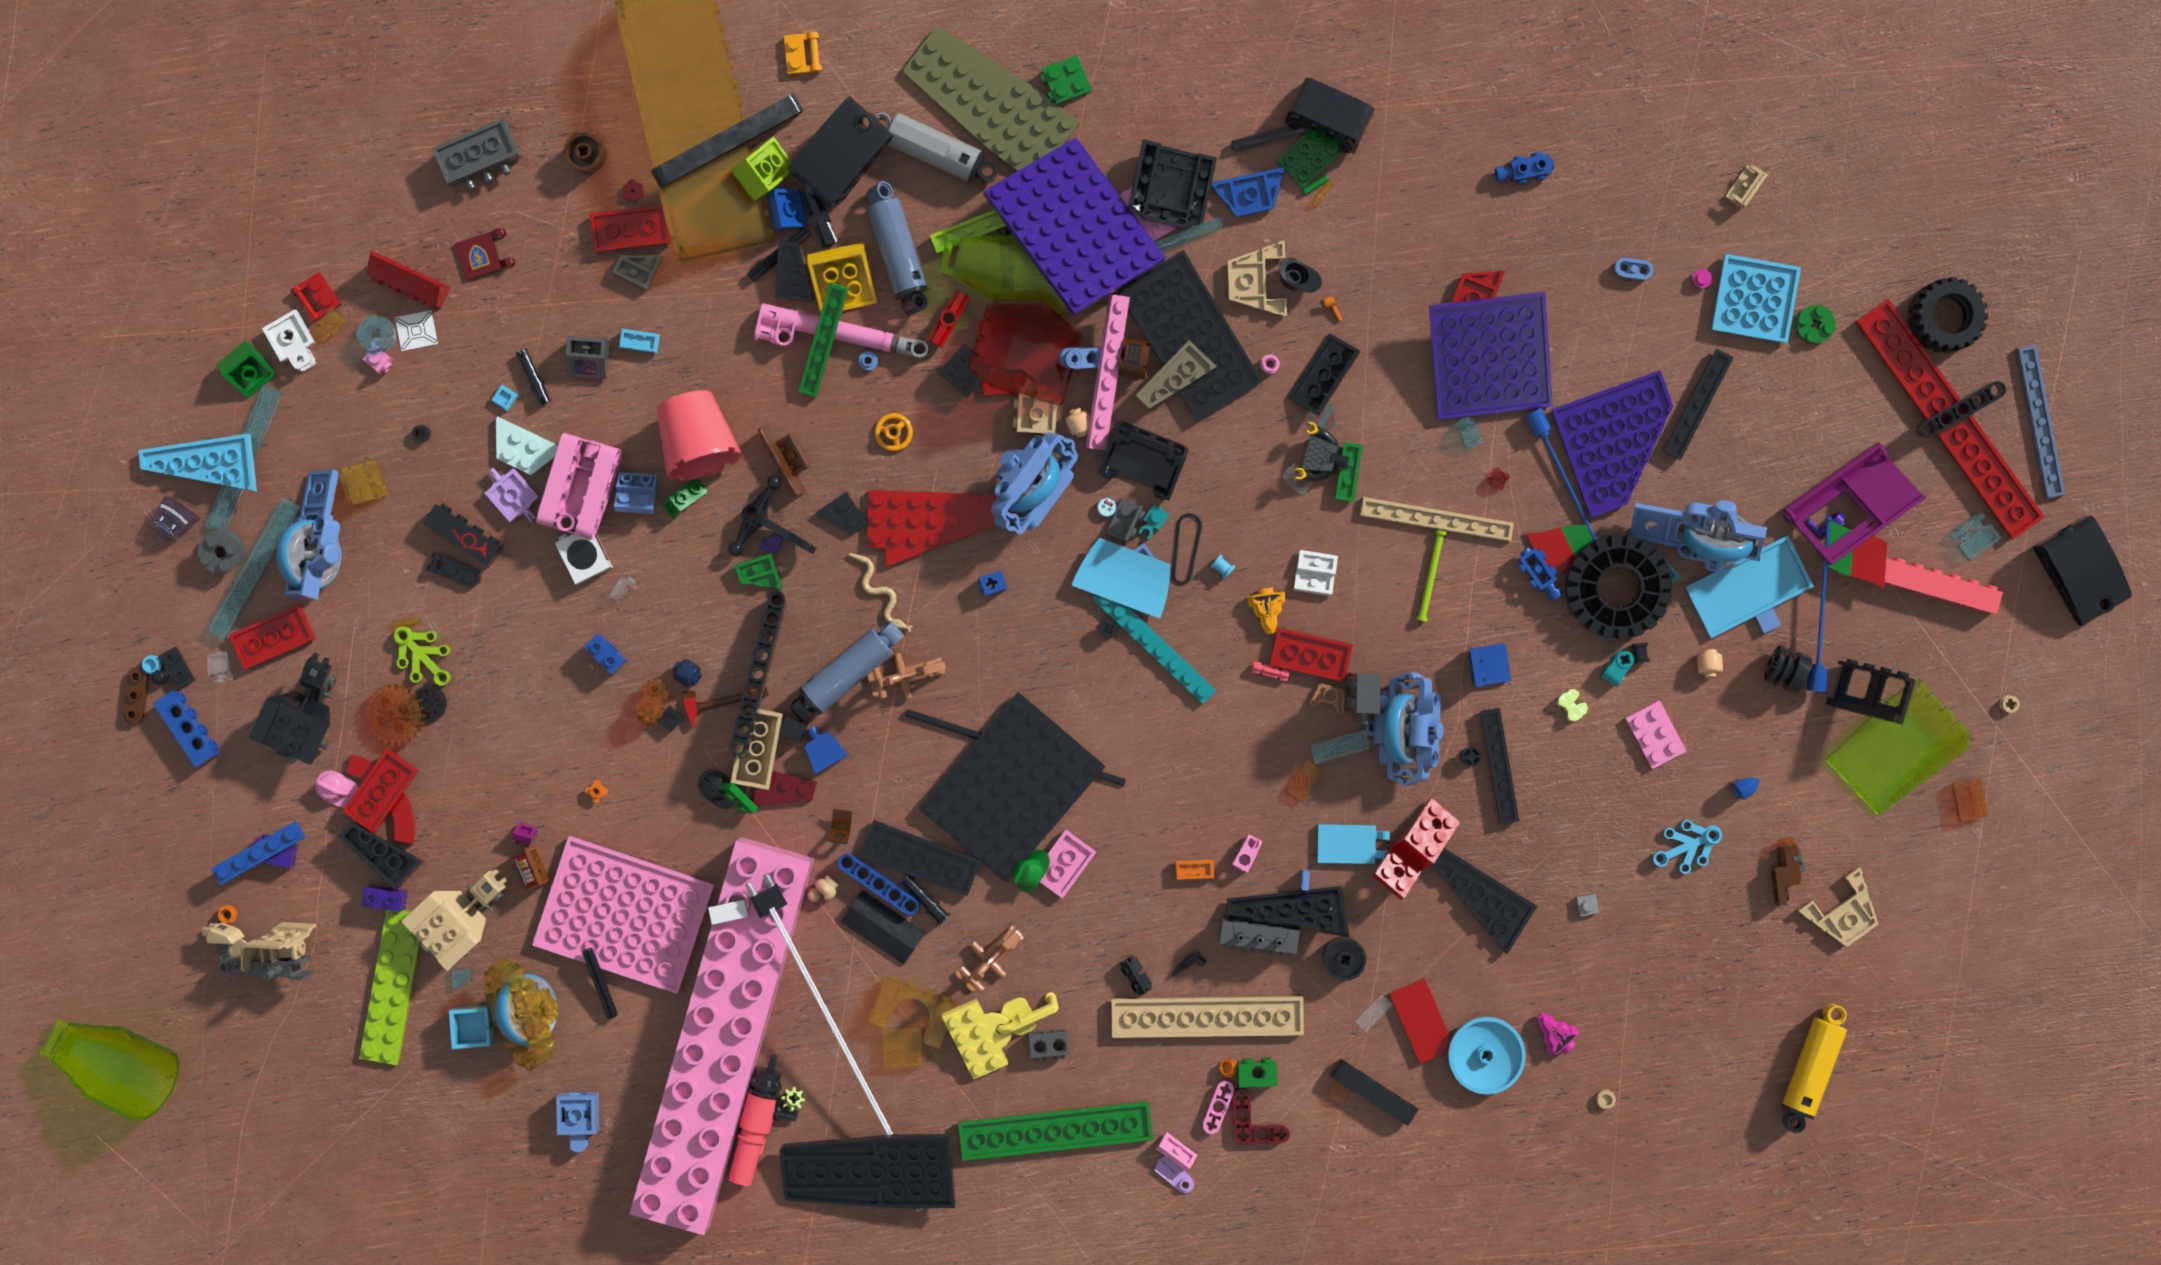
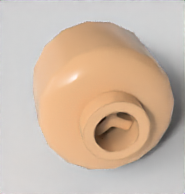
[1066,407,1090,437]
[1697,649,1723,679]

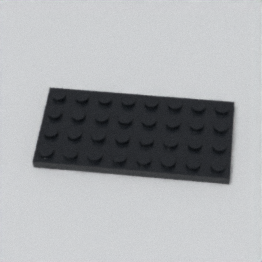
[1118,250,1263,421]

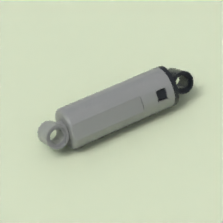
[875,112,997,184]

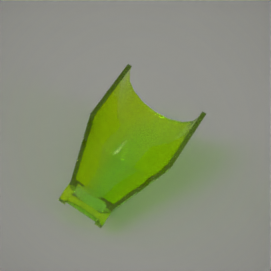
[937,234,1065,323]
[39,1018,180,1121]

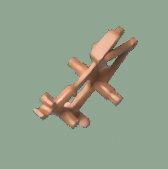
[867,653,946,699]
[955,925,1024,993]

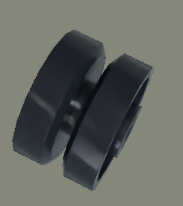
[1322,936,1366,981]

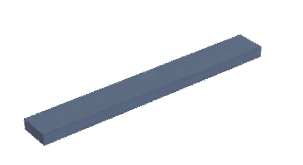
[2016,345,2066,499]

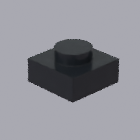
[656,705,684,733]

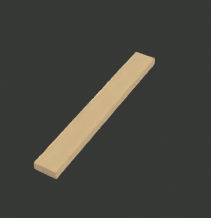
[1359,497,1514,542]

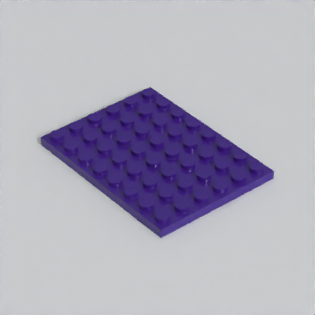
[983,137,1166,316]

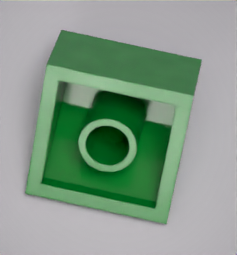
[216,340,277,398]

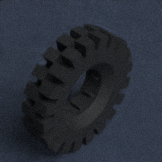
[1565,534,1673,640]

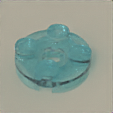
[356,315,396,354]

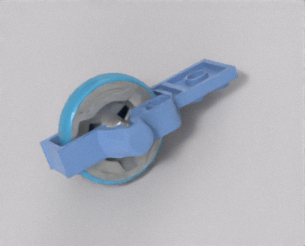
[276,469,342,600]
[1629,500,1767,572]

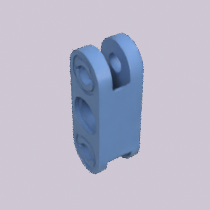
[1058,346,1101,369]

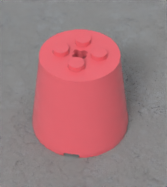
[656,390,742,481]

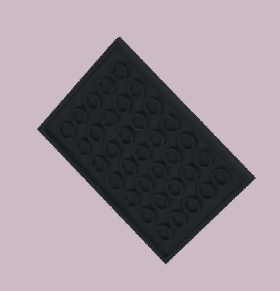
[918,692,1106,882]

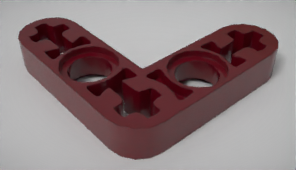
[1232,1087,1290,1144]

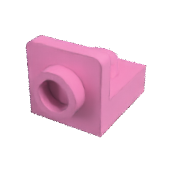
[362,345,394,374]

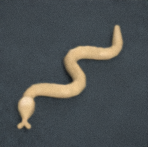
[849,553,913,632]

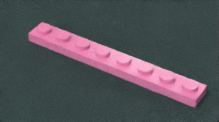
[1086,294,1130,450]

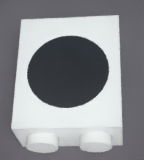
[555,533,613,585]

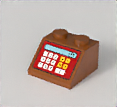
[510,845,550,891]

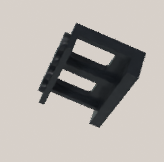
[1826,659,1916,725]

